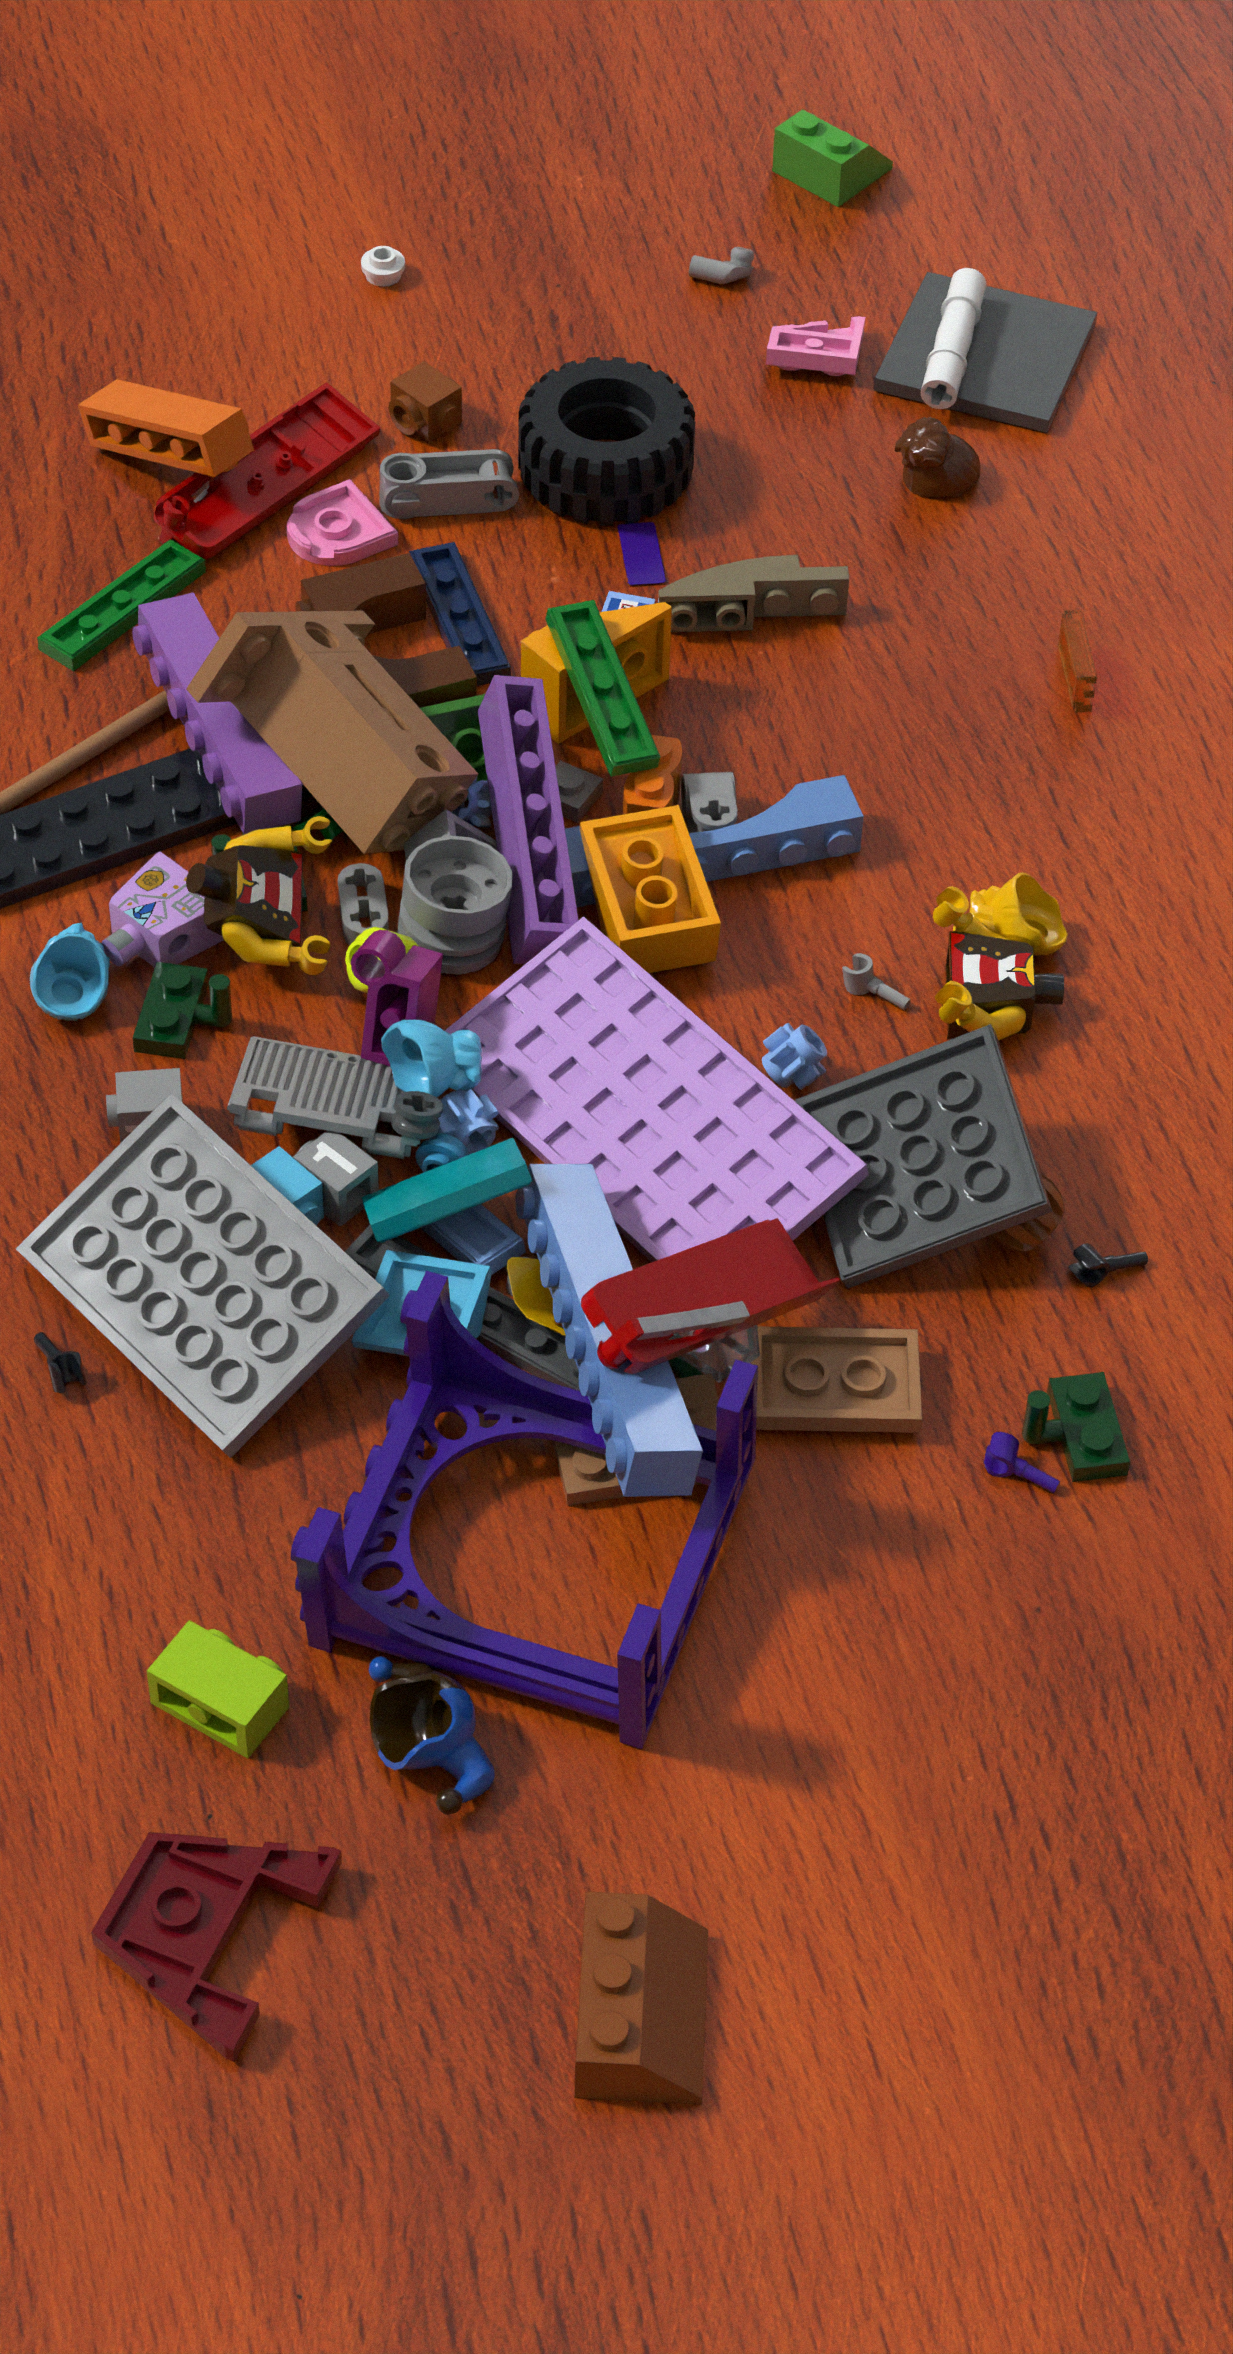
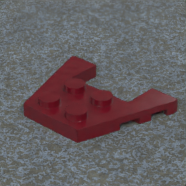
[91,1832,342,2062]

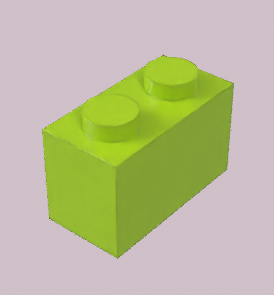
[147,1620,289,1758]

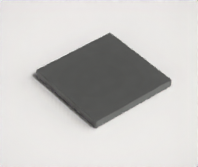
[874,272,1097,433]
[794,1024,1052,1289]

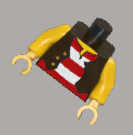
[186,816,332,975]
[933,886,1064,1041]

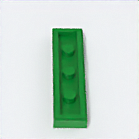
[37,539,206,672]
[545,600,661,777]

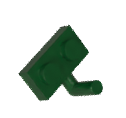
[132,962,233,1059]
[1022,1372,1130,1482]

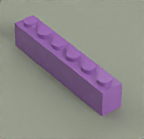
[132,592,302,834]
[478,675,578,964]

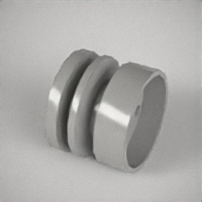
[397,835,512,975]

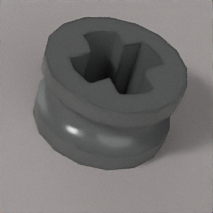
[391,1091,443,1139]

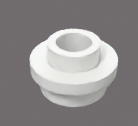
[361,246,405,286]

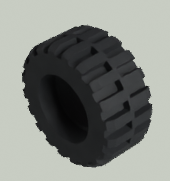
[518,357,696,526]

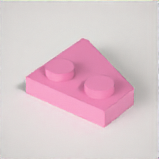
[766,316,865,376]

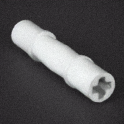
[921,268,987,409]

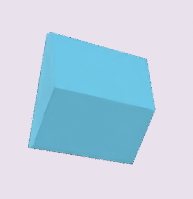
[351,1250,492,1356]

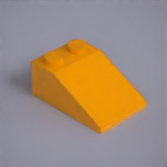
[521,602,672,744]
[580,805,721,973]

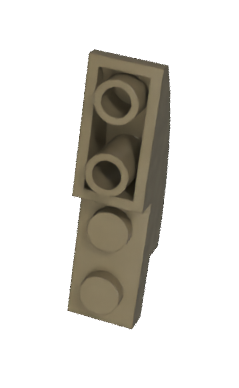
[658,555,849,632]

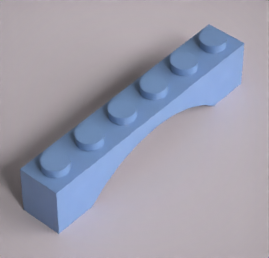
[565,775,864,907]

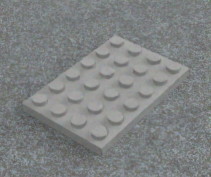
[16,1093,390,1458]

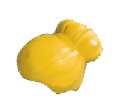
[969,873,1068,955]

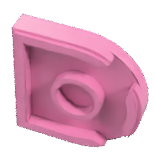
[287,479,398,566]

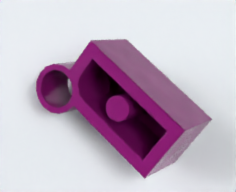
[351,930,443,1067]

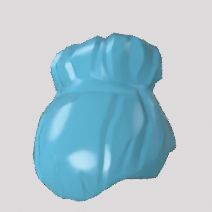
[30,923,110,1021]
[381,1020,482,1097]

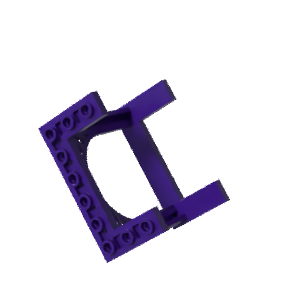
[291,1270,758,1749]

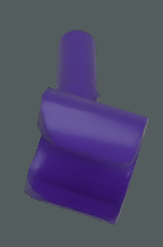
[984,1432,1060,1493]

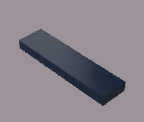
[409,542,511,686]

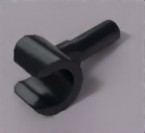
[1068,1243,1148,1287]
[34,1332,87,1393]

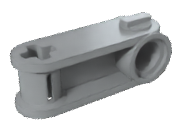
[379,449,519,519]

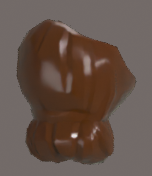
[895,417,981,498]

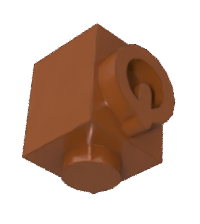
[388,361,462,443]

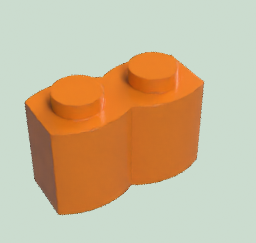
[623,735,682,814]

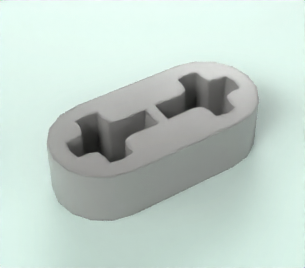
[338,863,389,946]

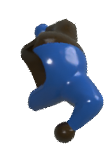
[369,1656,495,1815]

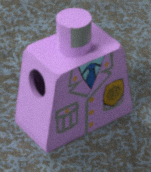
[101,851,224,967]

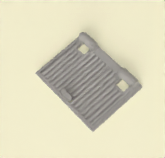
[227,1036,421,1159]

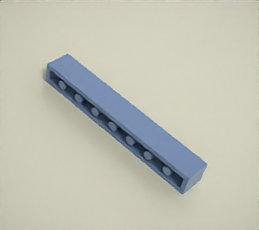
[516,1164,703,1497]

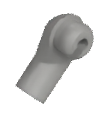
[689,247,755,284]

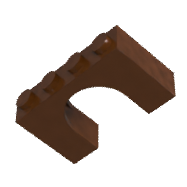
[295,553,477,708]

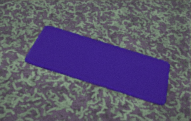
[618,522,666,585]

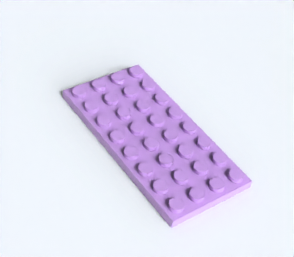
[445,916,869,1262]

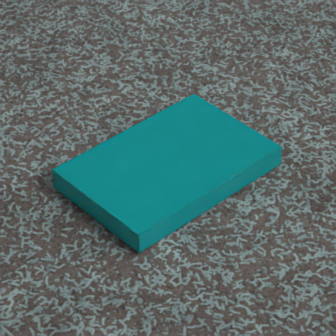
[361,1138,533,1243]

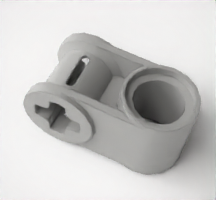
[681,772,738,833]

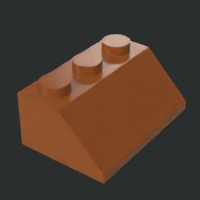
[574,1891,708,2105]

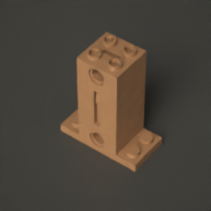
[186,611,478,854]

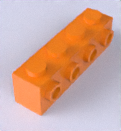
[78,379,254,477]

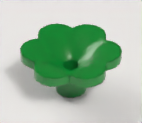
[292,805,343,840]

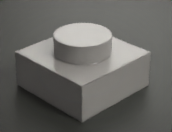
[556,761,603,823]

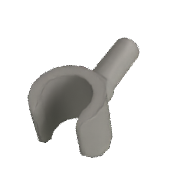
[842,953,911,1010]

